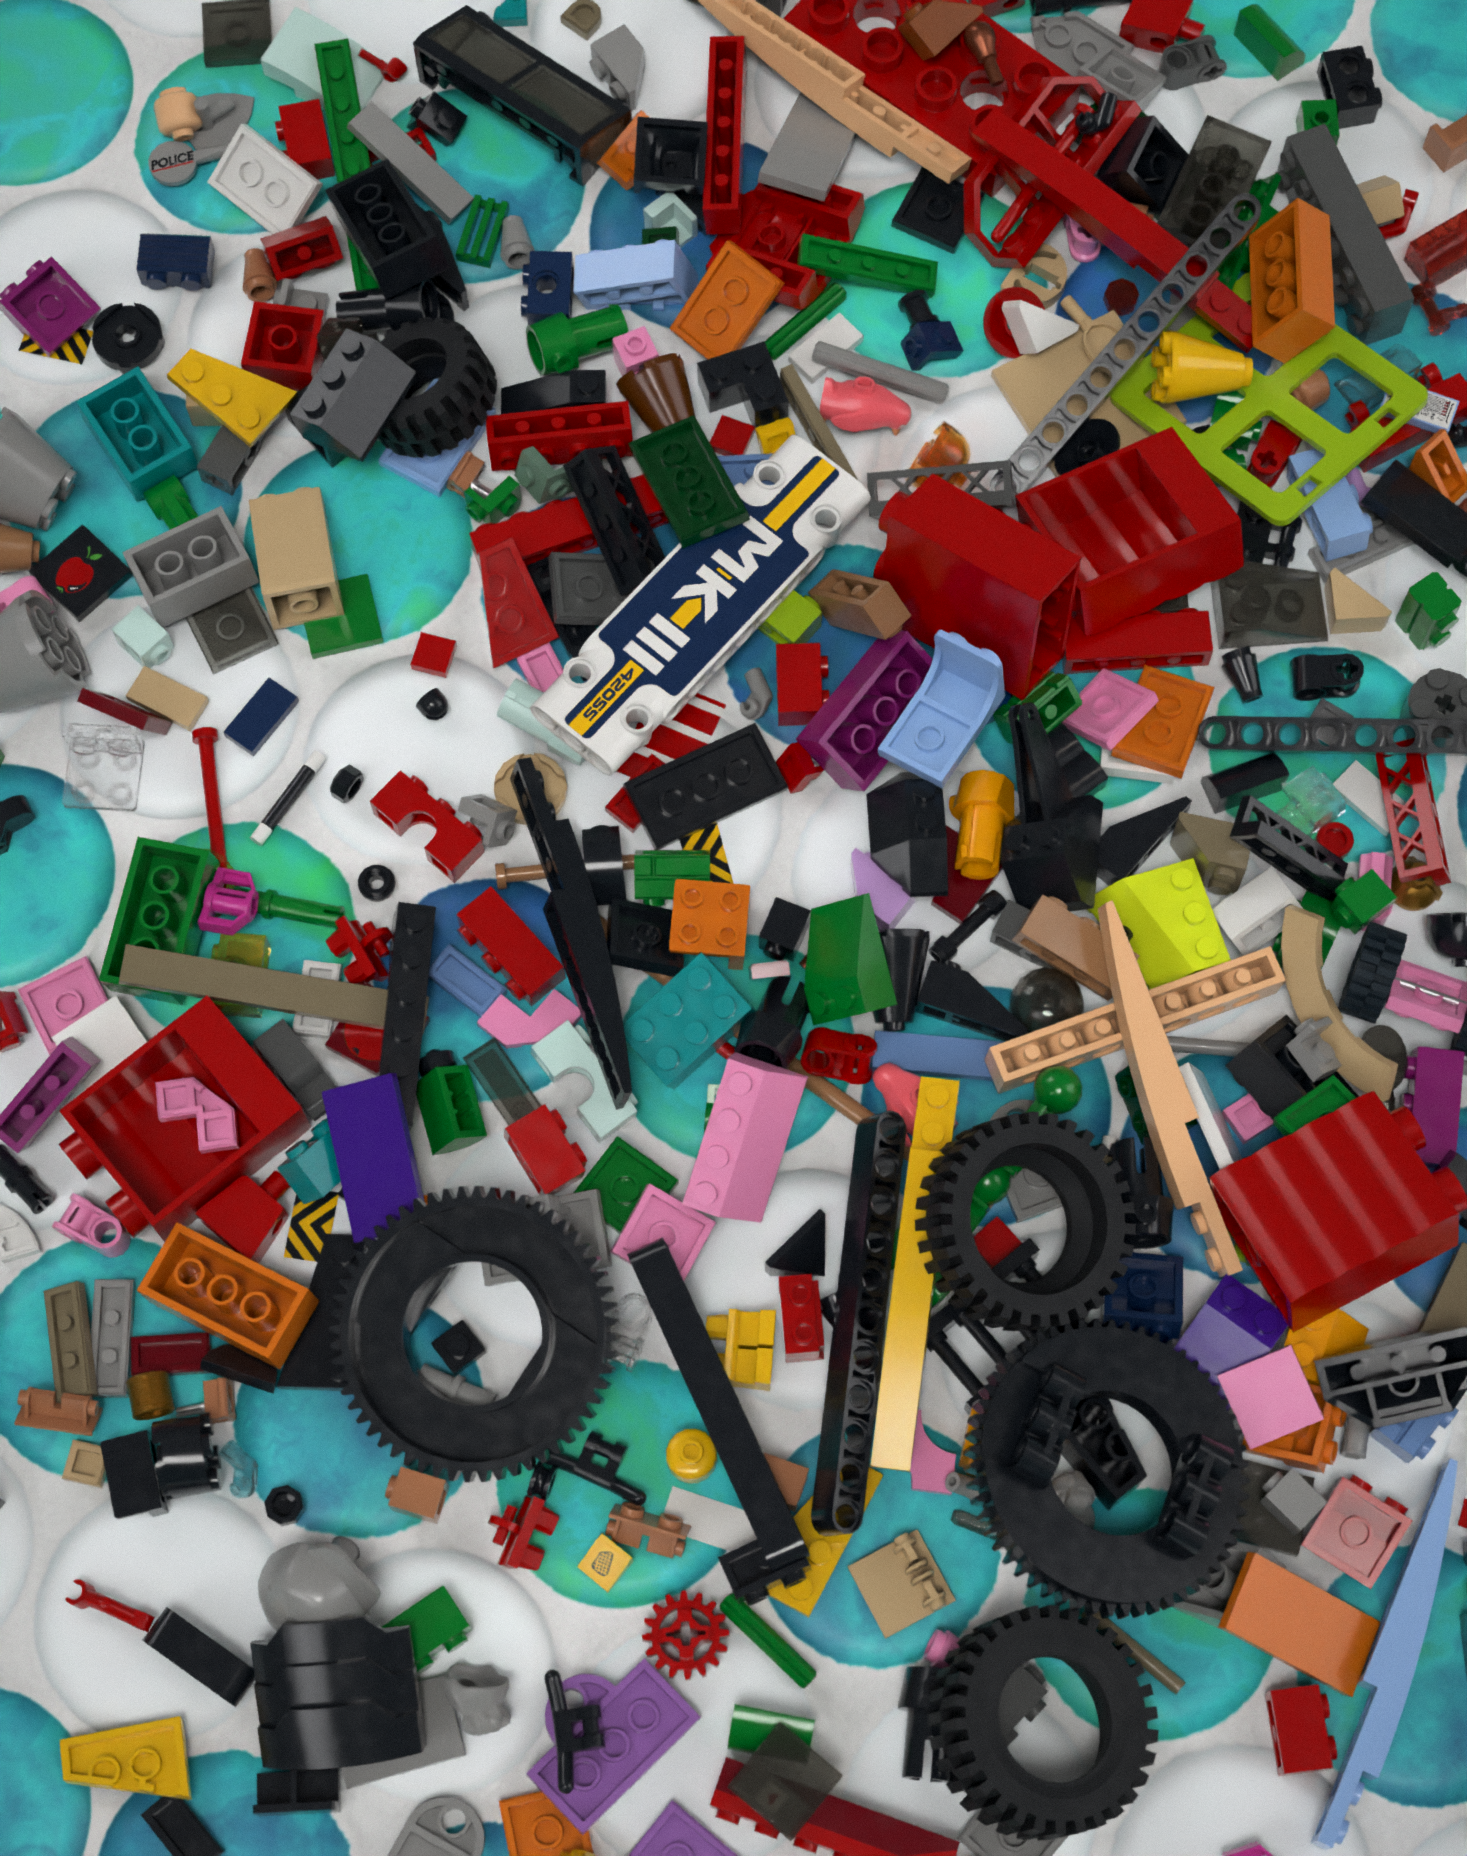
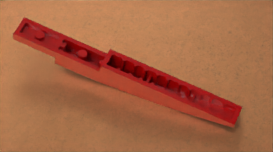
[971,108,1253,354]

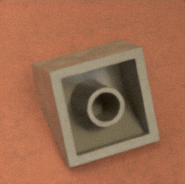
[1170,812,1250,895]

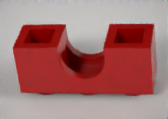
[370,770,485,883]

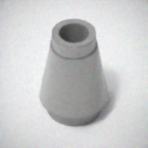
[500,215,535,269]

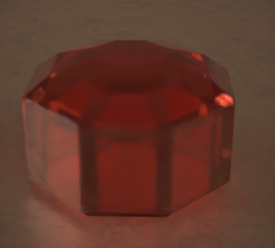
[1103,278,1140,316]

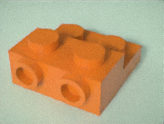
[1242,1384,1347,1474]

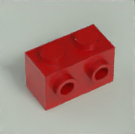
[260,216,343,281]

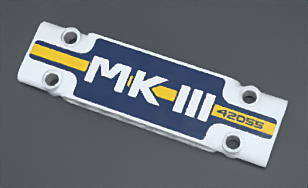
[530,434,871,776]

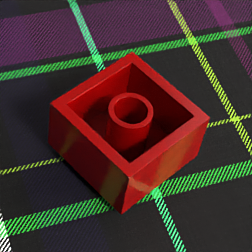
[241,301,329,391]
[504,1104,588,1195]

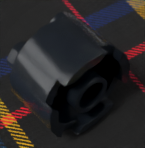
[152,1412,222,1500]

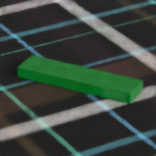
[797,233,938,298]

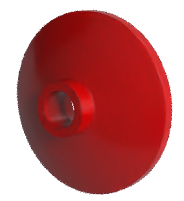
[983,287,1045,359]

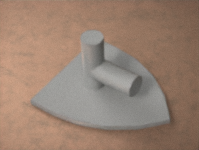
[188,93,255,150]

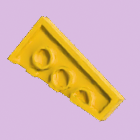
[768,1467,883,1618]

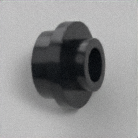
[358,865,396,902]

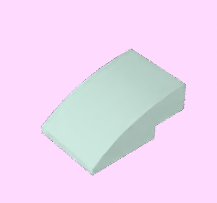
[260,7,384,111]

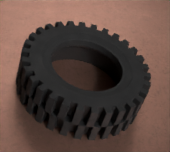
[915,1112,1136,1332]
[928,1605,1159,1841]

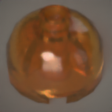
[904,421,971,489]

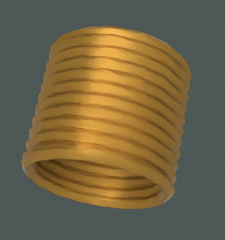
[126,1371,175,1420]

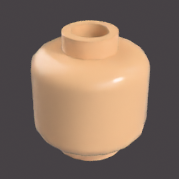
[154,87,203,142]

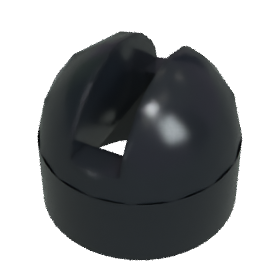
[416,688,448,720]

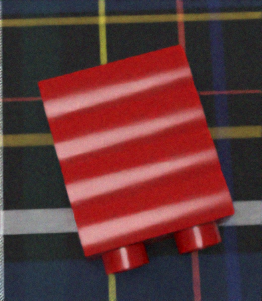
[1015,427,1244,636]
[58,995,311,1242]
[1209,1091,1467,1333]

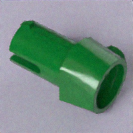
[526,304,629,376]

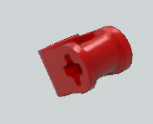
[1247,419,1302,489]
[801,1027,877,1085]

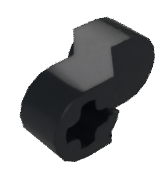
[0,795,35,855]

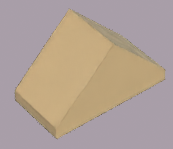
[1324,567,1392,634]

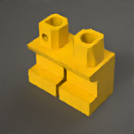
[706,1309,776,1391]

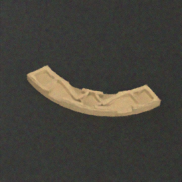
[1281,905,1399,1102]

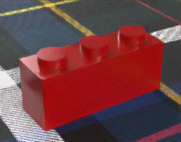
[456,886,566,1007]

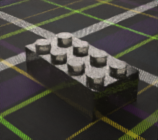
[1157,115,1272,249]

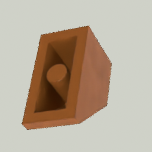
[898,0,984,61]

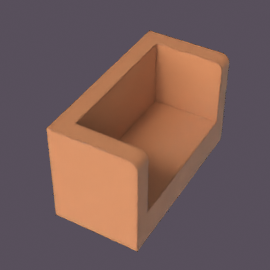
[1422,114,1467,173]

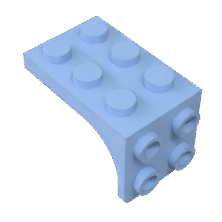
[878,630,1005,789]

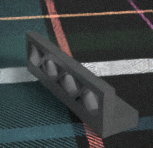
[867,460,1018,519]

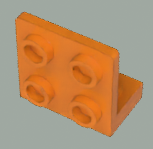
[669,879,750,970]

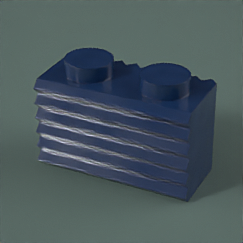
[136,233,215,291]

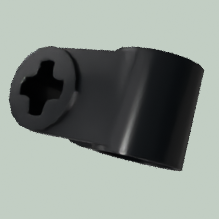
[1290,654,1364,701]

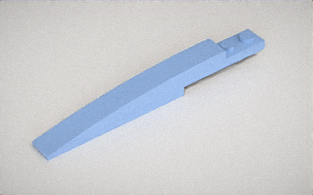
[1311,1458,1458,1850]

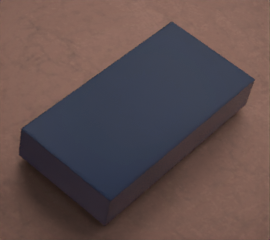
[223,677,299,757]

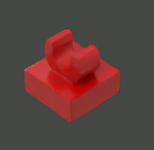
[776,742,824,794]

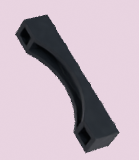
[377,902,436,1132]

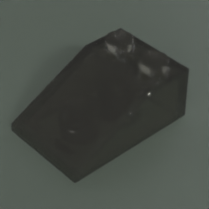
[1210,562,1328,649]

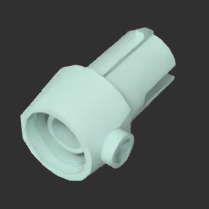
[497,678,585,766]

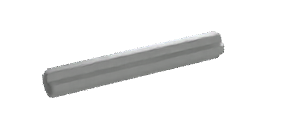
[812,341,949,403]

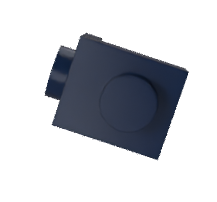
[900,321,964,371]

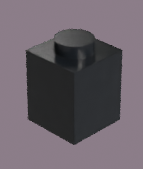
[759,897,811,961]

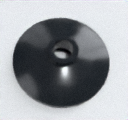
[1054,418,1121,475]

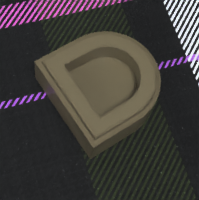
[560,0,602,41]

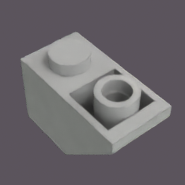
[589,24,645,111]

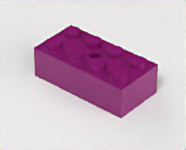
[796,631,933,791]

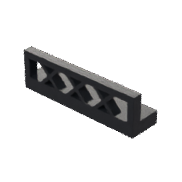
[563,445,665,596]
[1230,795,1348,902]

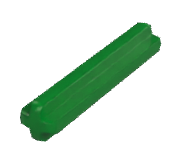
[764,283,846,360]
[719,1593,817,1688]

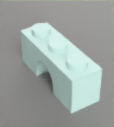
[530,1020,638,1144]

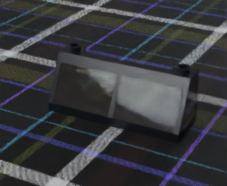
[413,5,632,187]

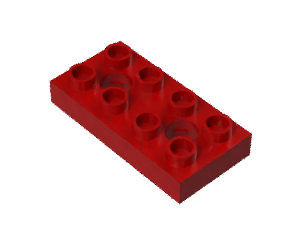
[783,0,1082,198]

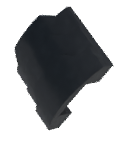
[250,1615,427,1770]

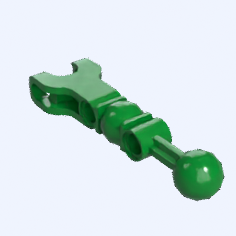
[891,1065,1083,1308]

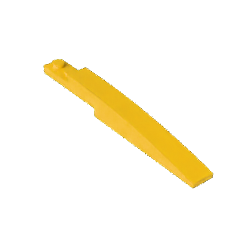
[870,1076,960,1472]

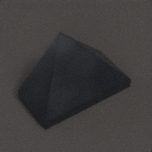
[765,1209,825,1276]

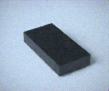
[141,1796,225,1856]

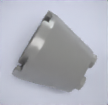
[0,407,77,531]
[0,590,90,713]

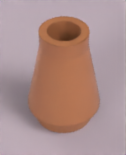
[242,248,277,302]

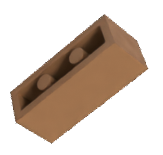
[808,569,911,640]
[1012,894,1140,1001]

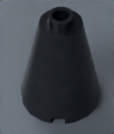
[872,929,930,1031]

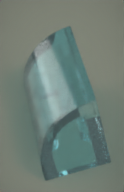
[1334,344,1422,411]

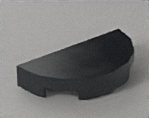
[200,1344,278,1394]

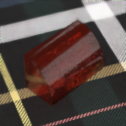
[1404,209,1467,291]

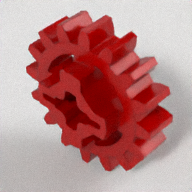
[642,1590,730,1681]

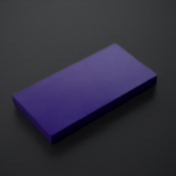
[322,1073,425,1243]

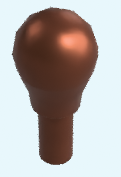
[964,21,1004,87]

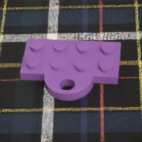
[526,1658,701,1836]

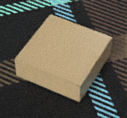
[62,1440,106,1489]

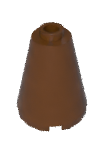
[616,353,696,433]

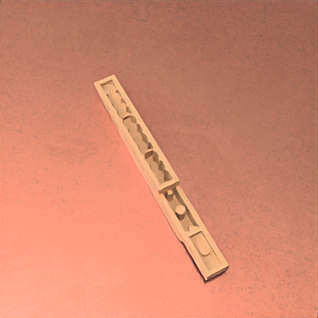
[697,0,972,184]
[1098,900,1243,1278]

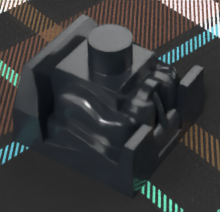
[634,116,708,196]

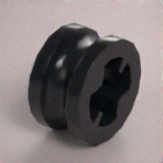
[527,1461,558,1501]

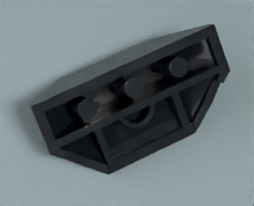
[866,772,948,897]
[1314,1325,1467,1428]

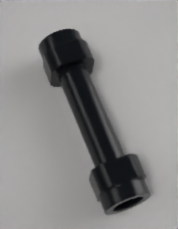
[928,890,1007,962]

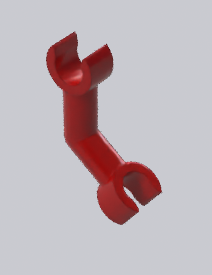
[1378,189,1419,240]
[65,1579,155,1632]

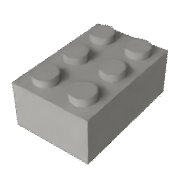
[122,506,259,628]

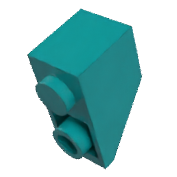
[277,1118,341,1204]

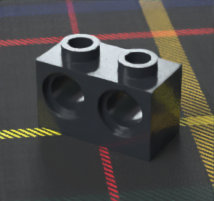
[1317,45,1382,129]

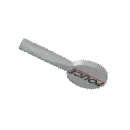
[148,141,230,186]

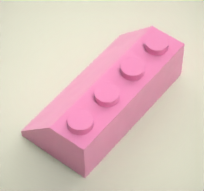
[682,1052,808,1222]

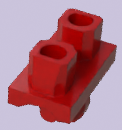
[325,915,392,985]
[488,1496,559,1571]

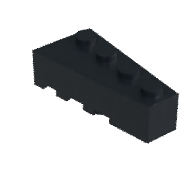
[1061,1398,1147,1511]

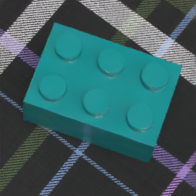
[76,366,198,502]
[623,952,756,1089]

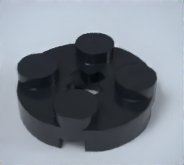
[92,303,165,374]

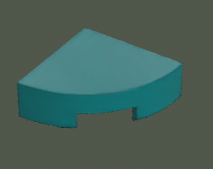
[493,0,528,27]

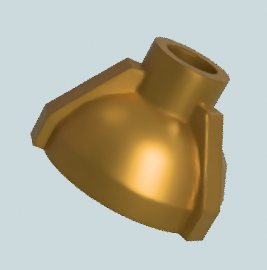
[1391,856,1443,911]

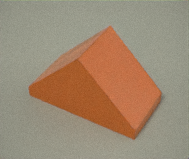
[1409,429,1467,503]

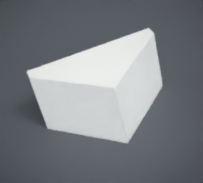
[1001,300,1079,354]

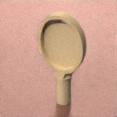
[1060,295,1135,362]

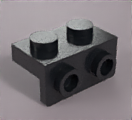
[718,1540,812,1606]

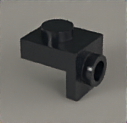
[406,91,467,147]

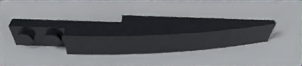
[510,757,632,1110]

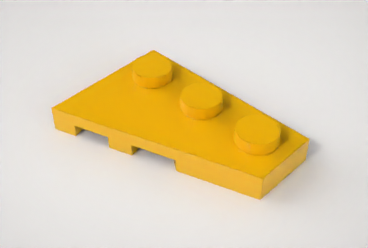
[167,348,297,448]
[59,1716,192,1800]

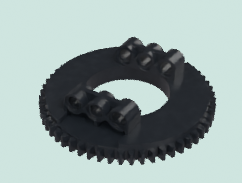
[329,1186,620,1483]
[963,1318,1250,1619]

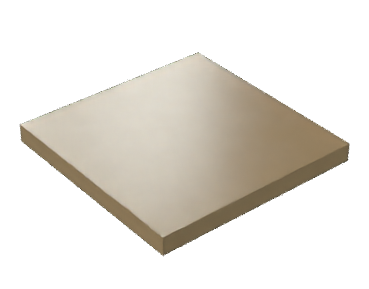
[991,310,1187,477]

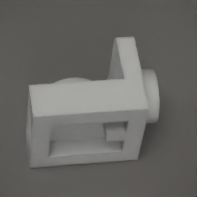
[273,278,330,316]
[458,794,517,848]
[1286,1016,1342,1082]

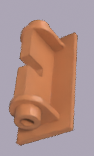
[14,1386,103,1436]
[605,1502,691,1559]

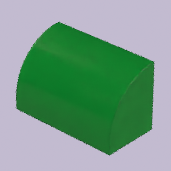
[1234,4,1305,81]
[416,1065,487,1155]
[727,1704,815,1765]

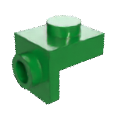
[464,476,522,524]

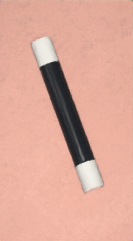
[250,750,326,846]

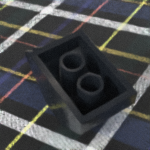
[1001,702,1103,911]

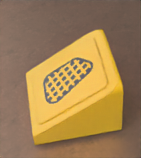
[577,1533,633,1593]

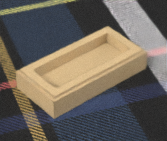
[126,666,209,732]

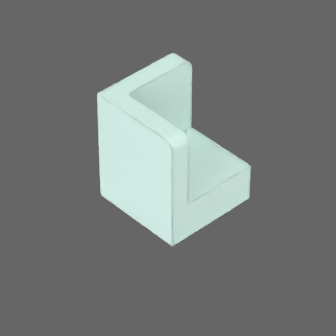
[643,192,698,248]

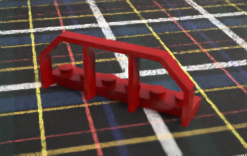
[964,76,1142,268]

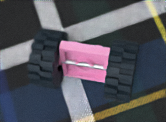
[1338,921,1467,1056]

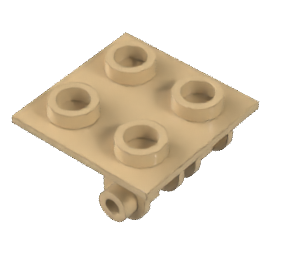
[847,1529,956,1639]

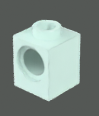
[111,605,174,669]

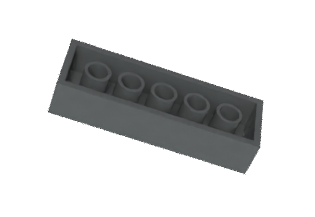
[1275,124,1414,345]

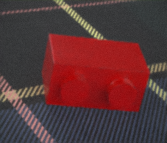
[274,99,335,180]
[776,643,829,726]
[1264,1684,1337,1777]

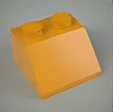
[1279,1309,1369,1386]

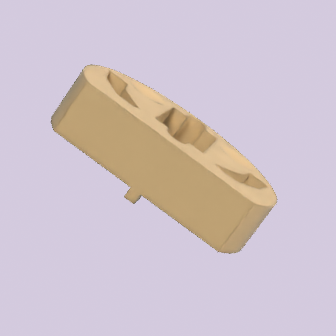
[1000,243,1067,309]

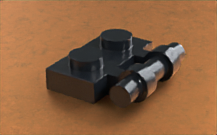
[1237,500,1302,574]

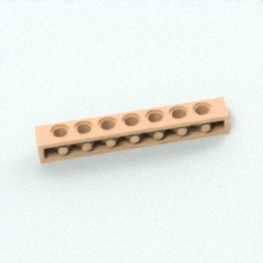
[984,946,1286,1094]

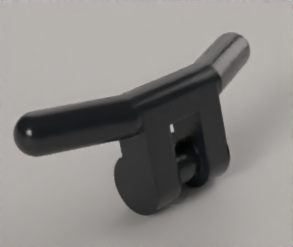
[545,1430,647,1506]
[544,1669,606,1794]

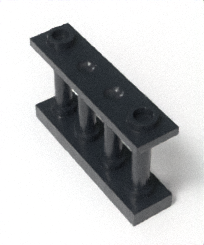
[926,1238,1091,1415]

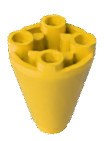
[1151,330,1253,404]

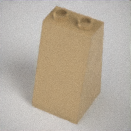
[248,486,344,630]

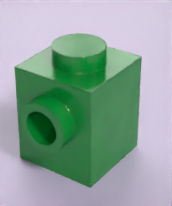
[1296,99,1340,145]
[1330,869,1397,935]

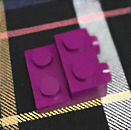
[0,256,101,357]

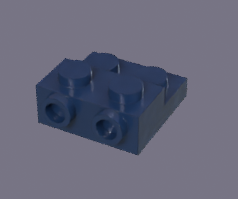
[1101,1252,1183,1343]

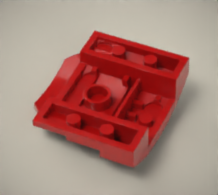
[706,182,865,310]

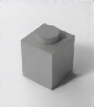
[1260,1468,1328,1536]

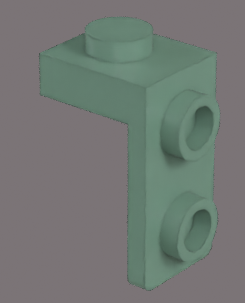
[514,446,603,504]

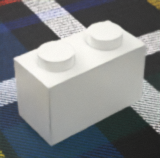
[1212,866,1303,956]

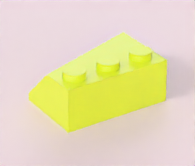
[1087,858,1231,990]

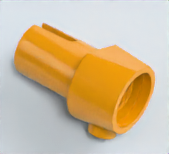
[949,770,1014,880]

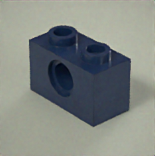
[521,251,574,325]

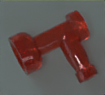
[1410,281,1467,336]

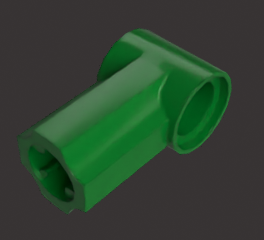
[142,474,198,530]

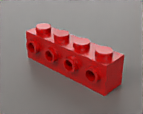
[486,401,633,471]

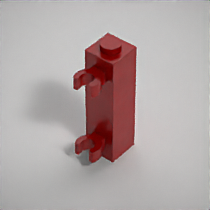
[1345,362,1467,473]

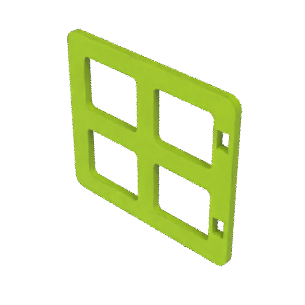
[1110,272,1428,526]

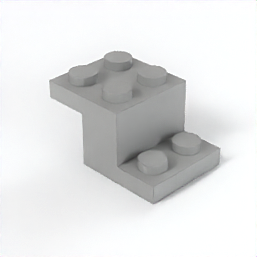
[481,1189,612,1287]

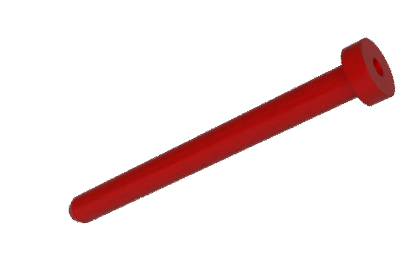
[991,102,1095,243]
[192,727,230,889]

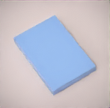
[378,378,496,497]

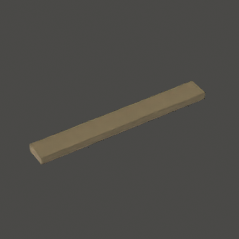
[119,944,429,1036]

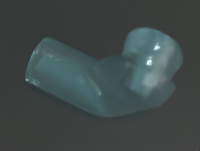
[219,1440,258,1499]

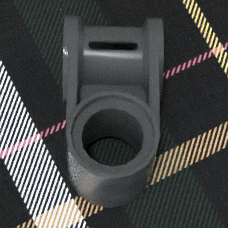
[1158,35,1227,91]

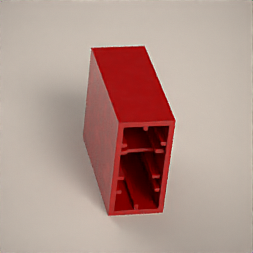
[873,473,1082,700]

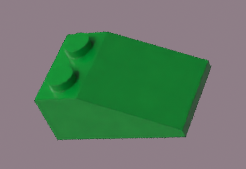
[804,893,897,1025]

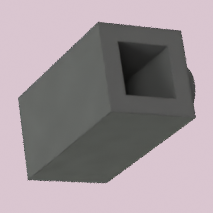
[999,1664,1048,1747]

